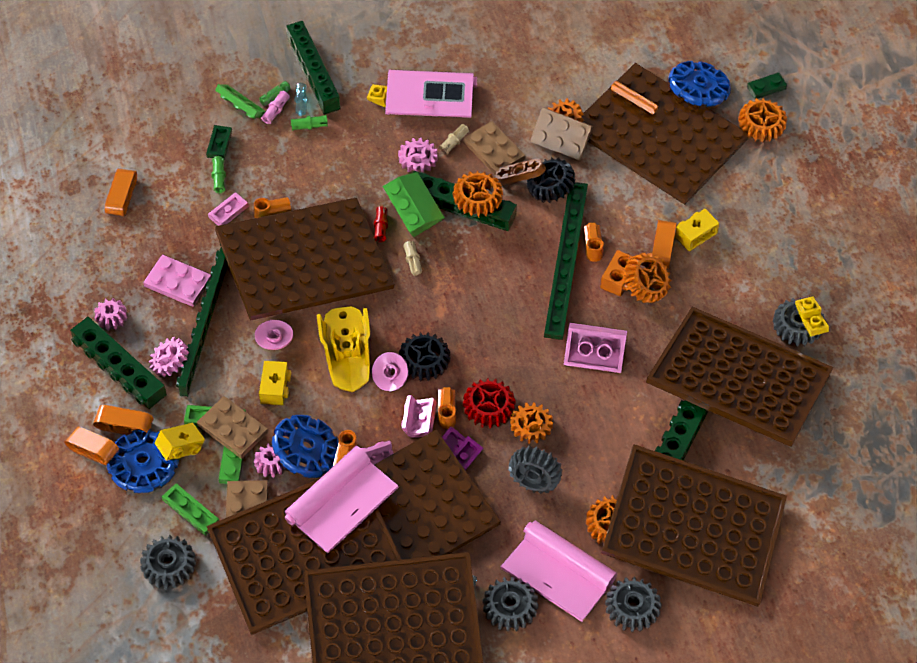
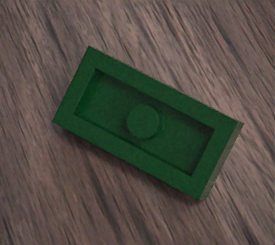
[747,72,787,99]
[206,125,232,160]

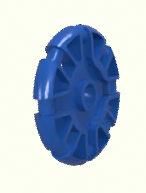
[668,61,731,107]
[272,415,339,478]
[107,429,179,493]

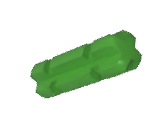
[259,81,291,106]

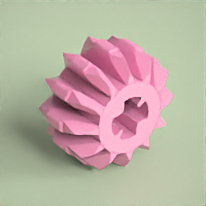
[94,298,127,331]
[254,444,286,478]

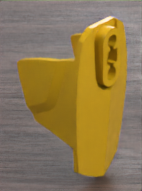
[317,306,371,392]

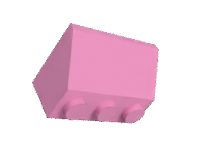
[564,323,627,373]

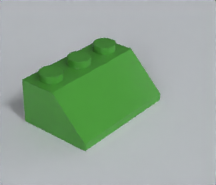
[383,172,445,237]

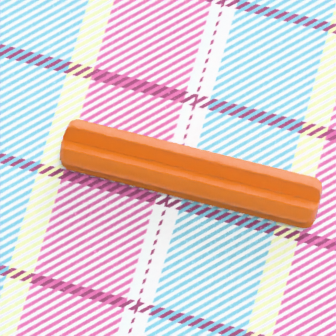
[611,81,658,114]

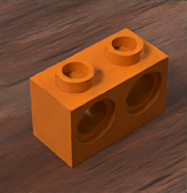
[600,250,633,297]

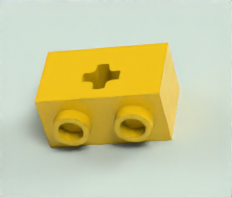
[675,209,719,252]
[259,361,291,406]
[154,423,205,461]

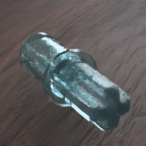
[294,83,308,116]

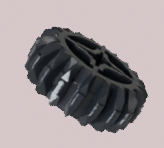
[527,157,576,203]
[399,332,450,382]

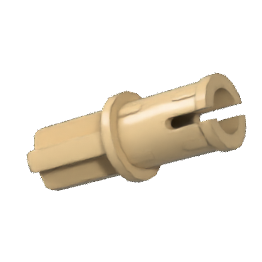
[439,124,469,155]
[403,241,422,276]

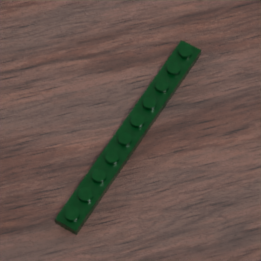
[544,182,588,340]
[176,245,228,397]

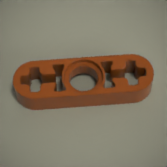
[495,159,546,185]

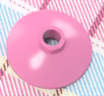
[255,320,293,350]
[372,352,408,391]

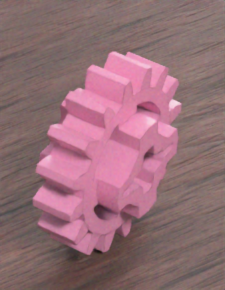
[398,138,438,173]
[149,337,189,377]

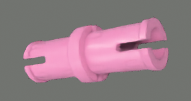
[261,91,290,124]

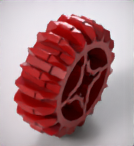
[463,378,516,429]

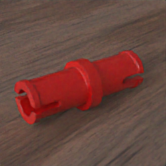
[374,206,388,242]

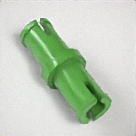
[291,115,328,131]
[211,156,226,193]

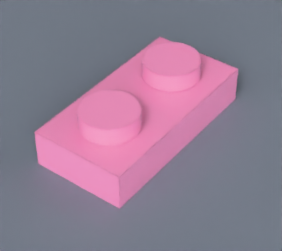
[208,192,248,226]

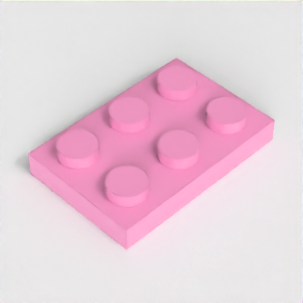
[143,255,211,307]

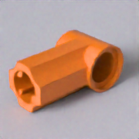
[254,197,291,218]
[584,223,604,262]
[438,387,456,429]
[333,430,357,466]

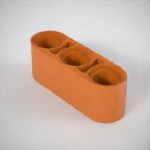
[105,168,137,216]
[652,220,676,269]
[93,405,154,435]
[64,427,119,465]

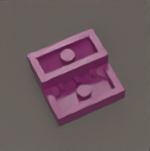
[442,427,483,470]

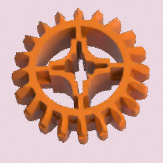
[738,98,787,142]
[453,170,503,217]
[622,253,672,303]
[586,495,617,544]

